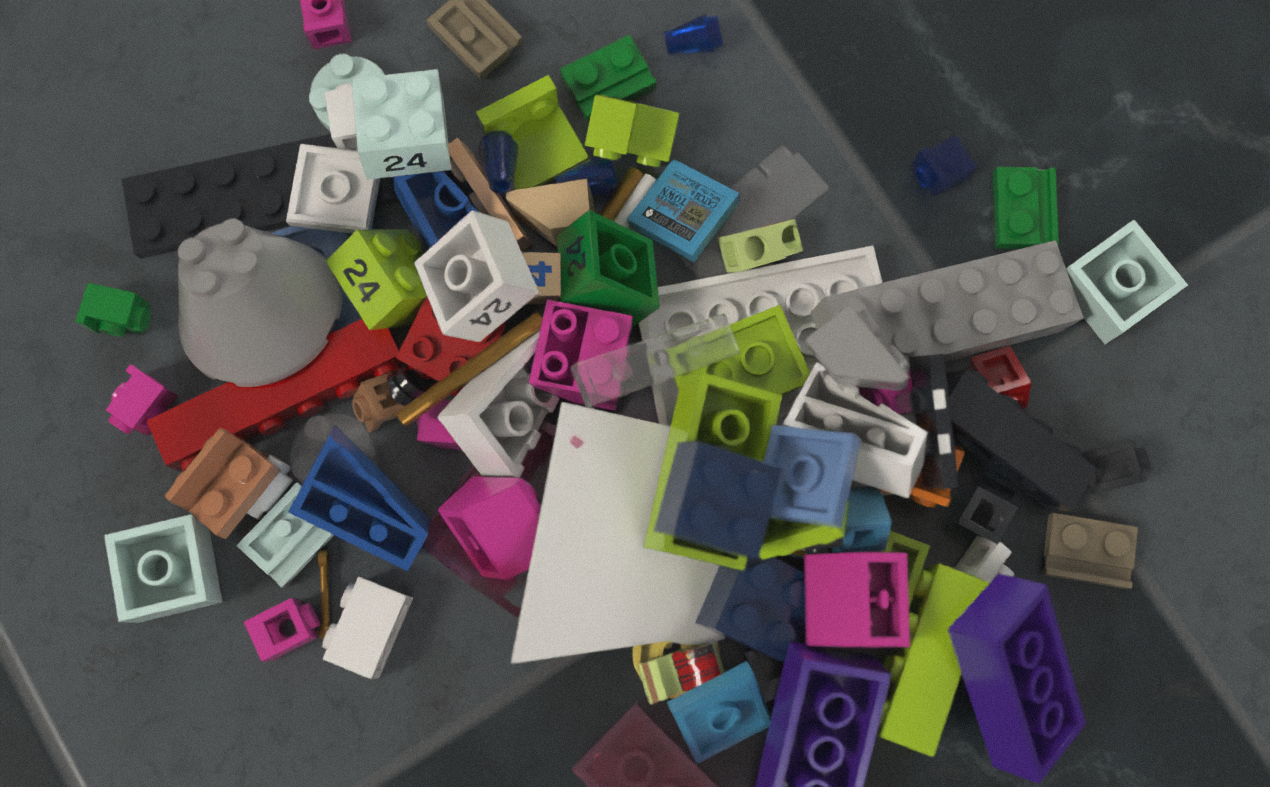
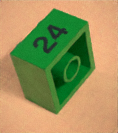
[557,210,660,327]

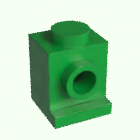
[75,283,151,337]

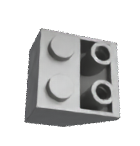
[805,305,910,391]

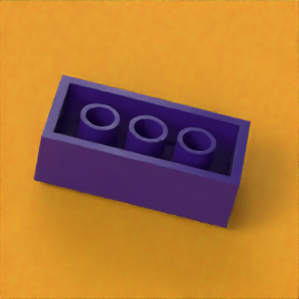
[948,573,1086,784]
[755,641,891,787]

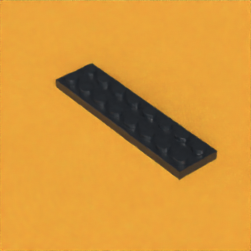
[122,134,454,259]

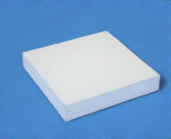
[286,144,380,234]

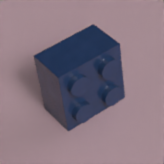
[654,442,782,559]
[695,556,806,663]

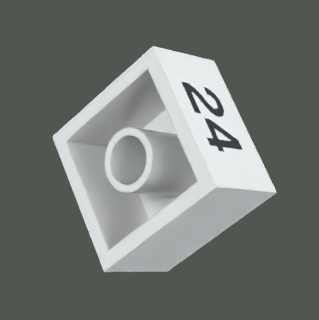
[414,210,539,342]

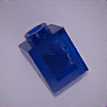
[912,135,978,196]

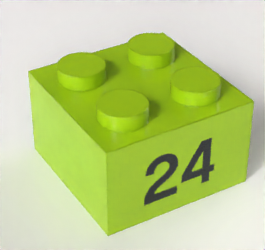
[325,229,427,330]

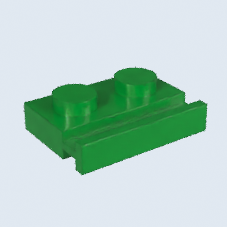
[560,35,657,122]
[993,167,1059,249]

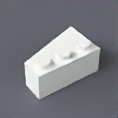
[783,362,927,498]

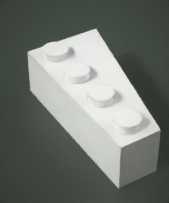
[437,305,560,478]

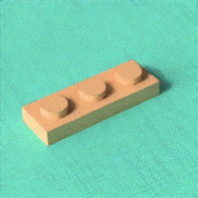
[449,138,533,252]

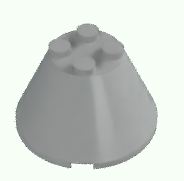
[178,219,342,387]

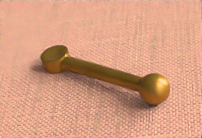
[317,550,331,640]

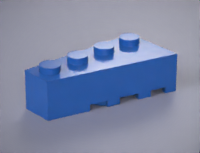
[394,171,529,309]

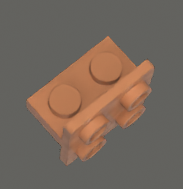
[165,428,281,539]

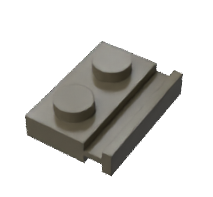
[426,0,523,80]
[1042,513,1138,589]

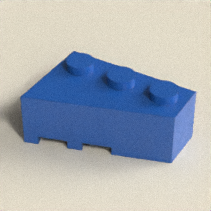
[288,425,430,571]

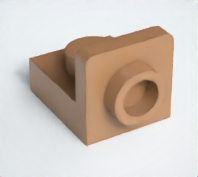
[352,369,405,432]

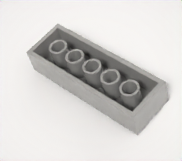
[811,240,1084,386]

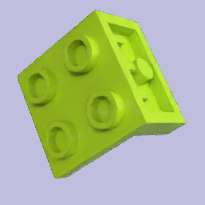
[476,75,588,190]

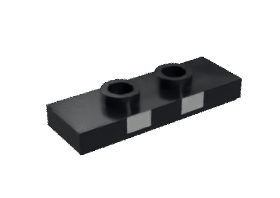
[909,354,958,489]

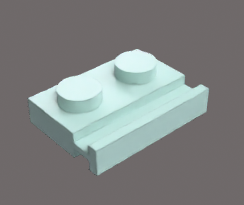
[236,482,334,588]

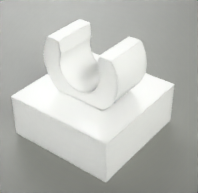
[954,536,1014,582]

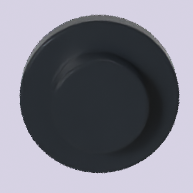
[387,367,428,406]

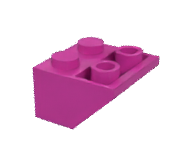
[529,300,632,411]
[437,476,541,580]
[804,552,910,647]

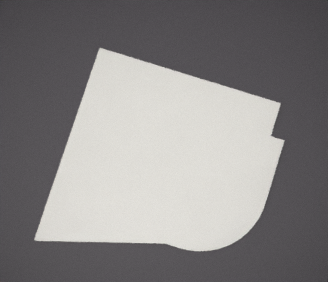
[511,402,775,663]

